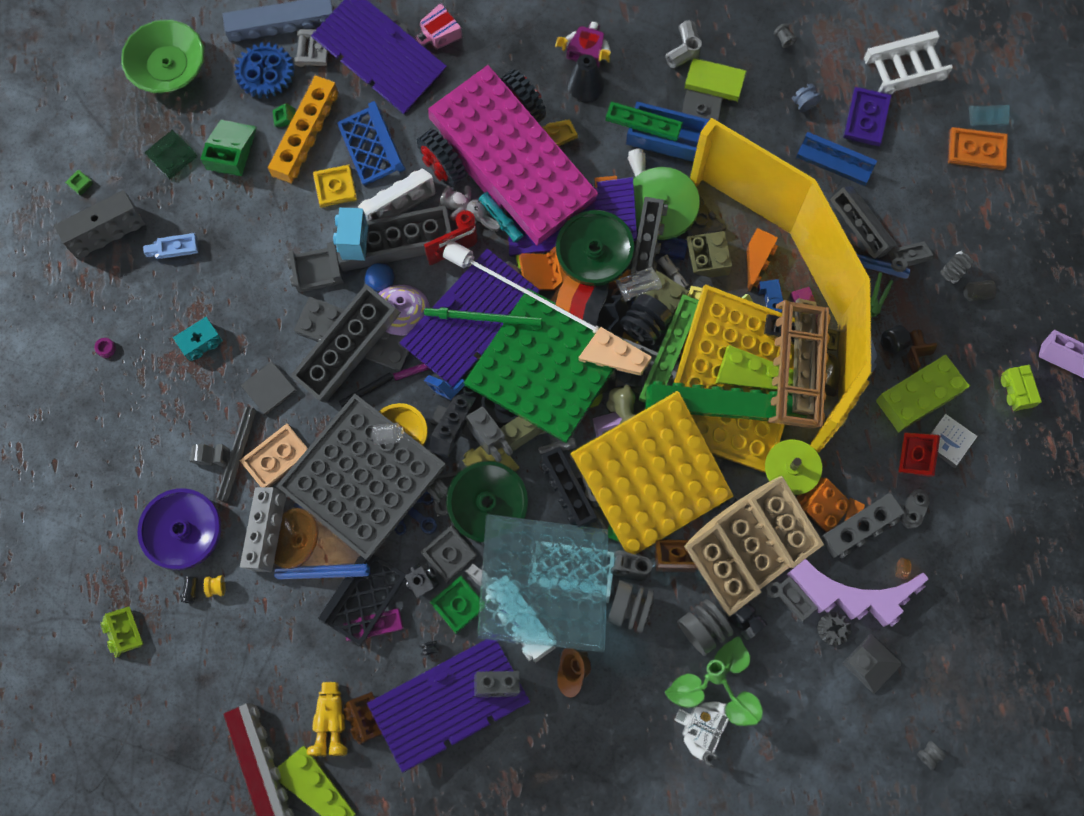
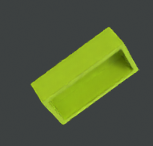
[876,354,970,433]

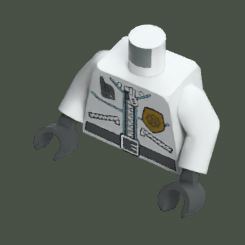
[675,702,728,769]

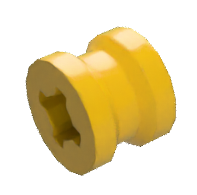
[204,575,226,598]

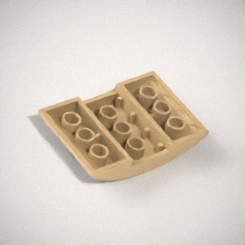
[684,476,824,616]

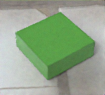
[65,169,93,196]

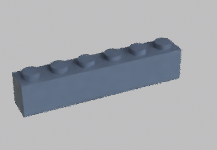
[223,0,333,42]

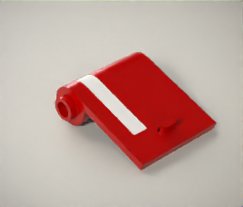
[424,210,478,266]

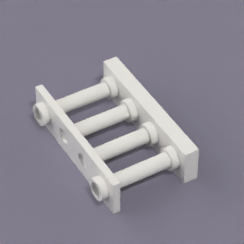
[864,31,953,94]

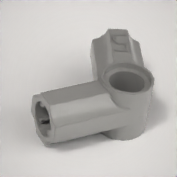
[665,20,702,69]

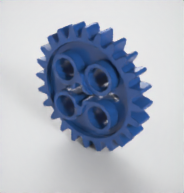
[234,42,295,99]

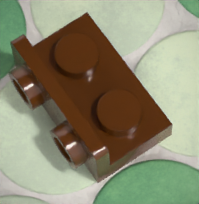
[343,692,382,745]

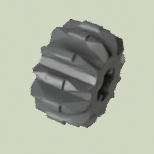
[941,251,974,284]

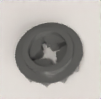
[818,612,851,645]

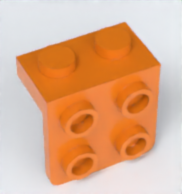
[519,246,567,291]
[796,477,851,533]

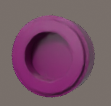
[94,338,116,358]

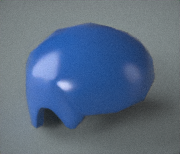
[364,263,395,291]

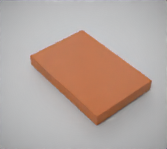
[948,127,1008,170]

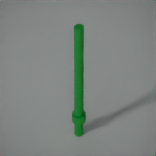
[424,307,542,326]

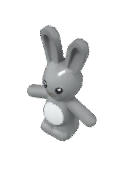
[439,185,507,232]

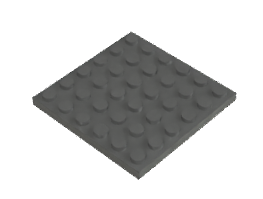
[276,394,447,561]

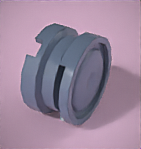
[792,83,822,112]

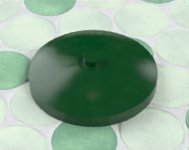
[556,210,634,286]
[446,461,528,542]

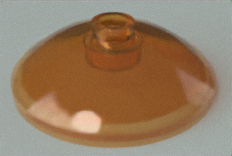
[274,508,318,569]

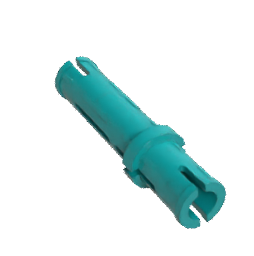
[478,192,524,243]

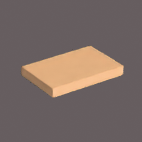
[239,424,308,487]

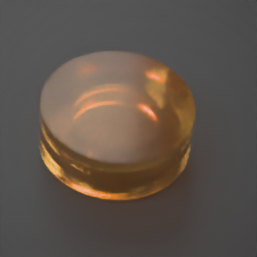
[895,558,911,579]

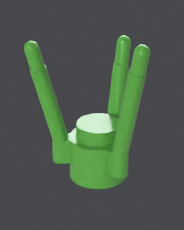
[870,272,893,317]

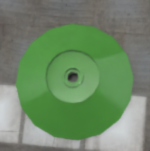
[121,20,204,93]

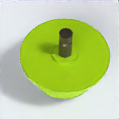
[765,439,822,495]

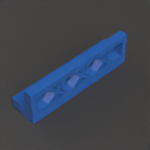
[796,132,877,186]

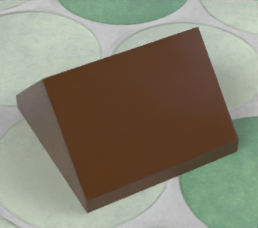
[655,540,699,572]

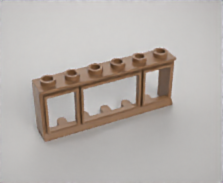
[769,300,831,429]

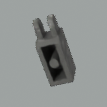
[466,406,513,462]

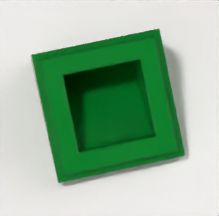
[272,103,296,127]

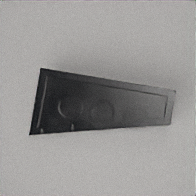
[685,196,726,237]

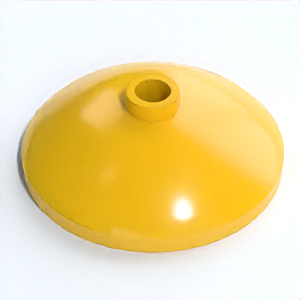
[378,403,428,446]

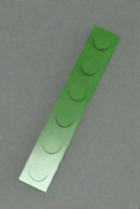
[639,294,699,403]

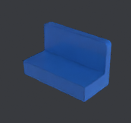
[423,375,465,400]

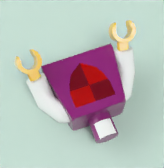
[555,22,611,68]

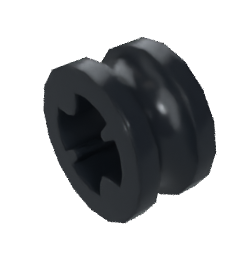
[419,641,439,656]

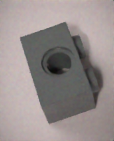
[474,671,520,697]

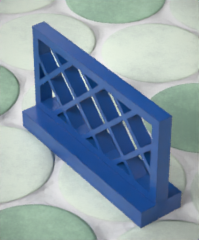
[337,101,406,186]

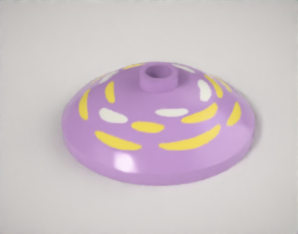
[379,285,430,335]

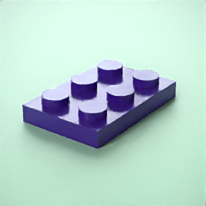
[843,87,891,146]

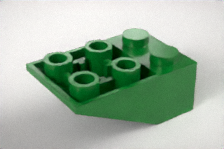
[200,120,257,176]

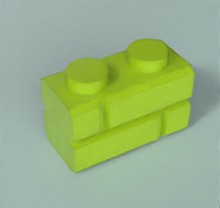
[1001,365,1042,411]

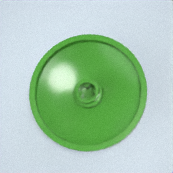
[633,167,700,240]

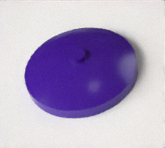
[137,488,221,570]

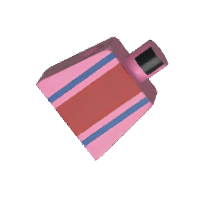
[416,4,462,49]

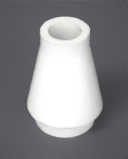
[627,149,646,177]

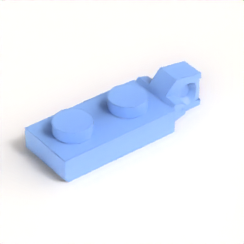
[143,233,199,259]

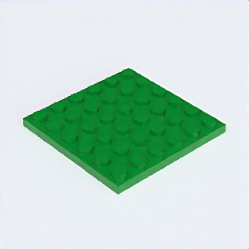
[464,288,627,444]

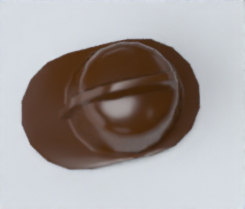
[557,647,591,698]

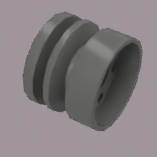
[608,580,654,633]
[678,599,733,656]

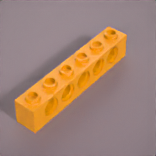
[268,75,338,184]

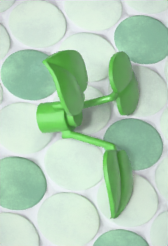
[665,637,762,726]

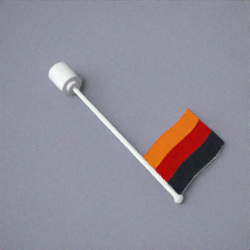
[443,241,609,333]

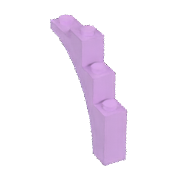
[787,559,928,627]

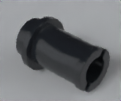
[180,577,198,603]

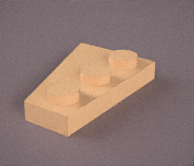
[578,327,652,376]

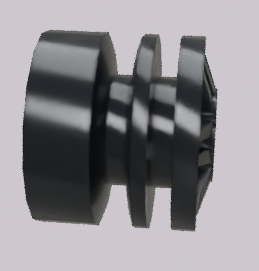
[620,294,673,346]

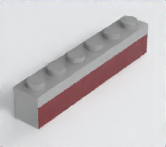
[223,703,294,816]

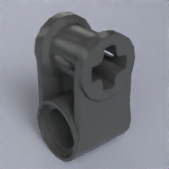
[611,551,652,581]

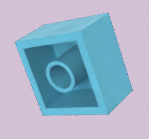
[333,207,369,261]

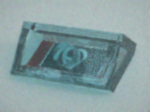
[969,105,1010,125]

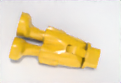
[307,682,348,756]

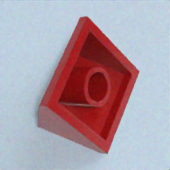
[899,433,940,477]

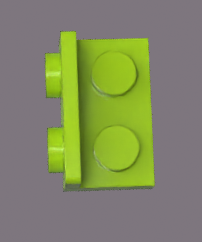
[101,606,143,658]

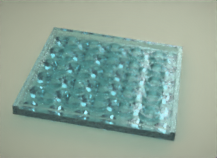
[477,514,608,652]

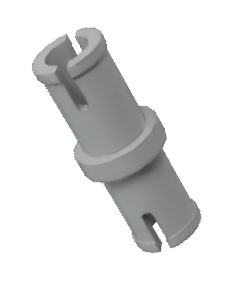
[657,255,689,289]

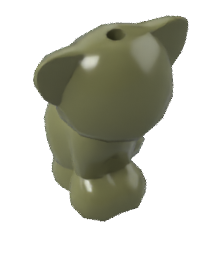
[606,385,635,424]

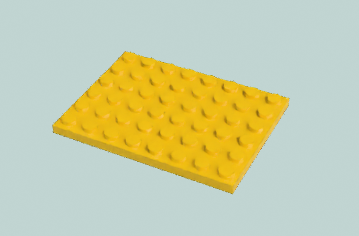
[674,284,795,473]

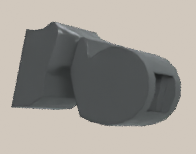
[189,444,230,467]

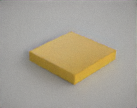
[313,164,357,208]

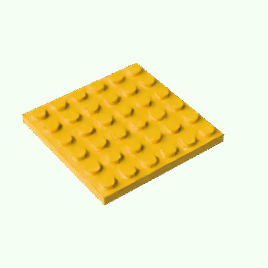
[570,391,734,554]

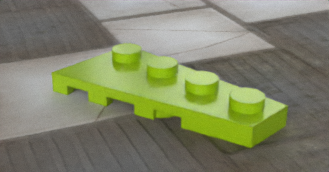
[715,345,794,391]
[277,746,356,816]

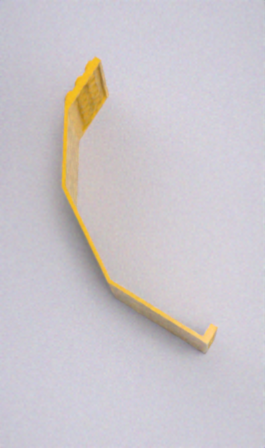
[690,118,871,453]

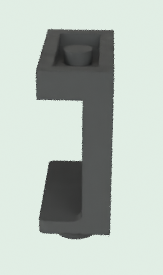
[287,242,343,293]

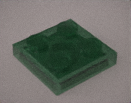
[144,130,198,180]

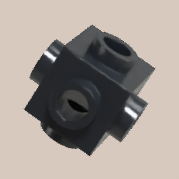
[405,563,439,597]

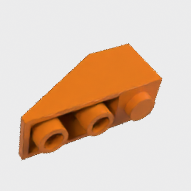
[746,228,778,292]

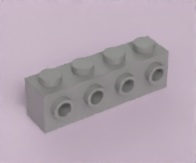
[240,487,286,572]

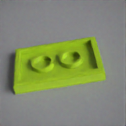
[685,58,746,101]

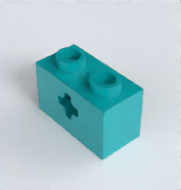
[173,317,223,361]

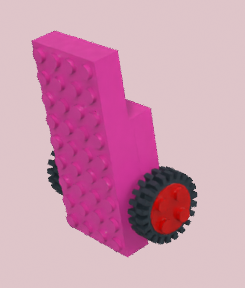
[416,65,598,246]

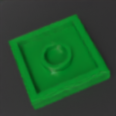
[430,576,488,634]

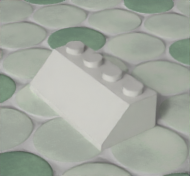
[358,168,436,221]

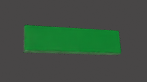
[605,102,683,141]

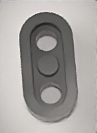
[900,489,930,529]

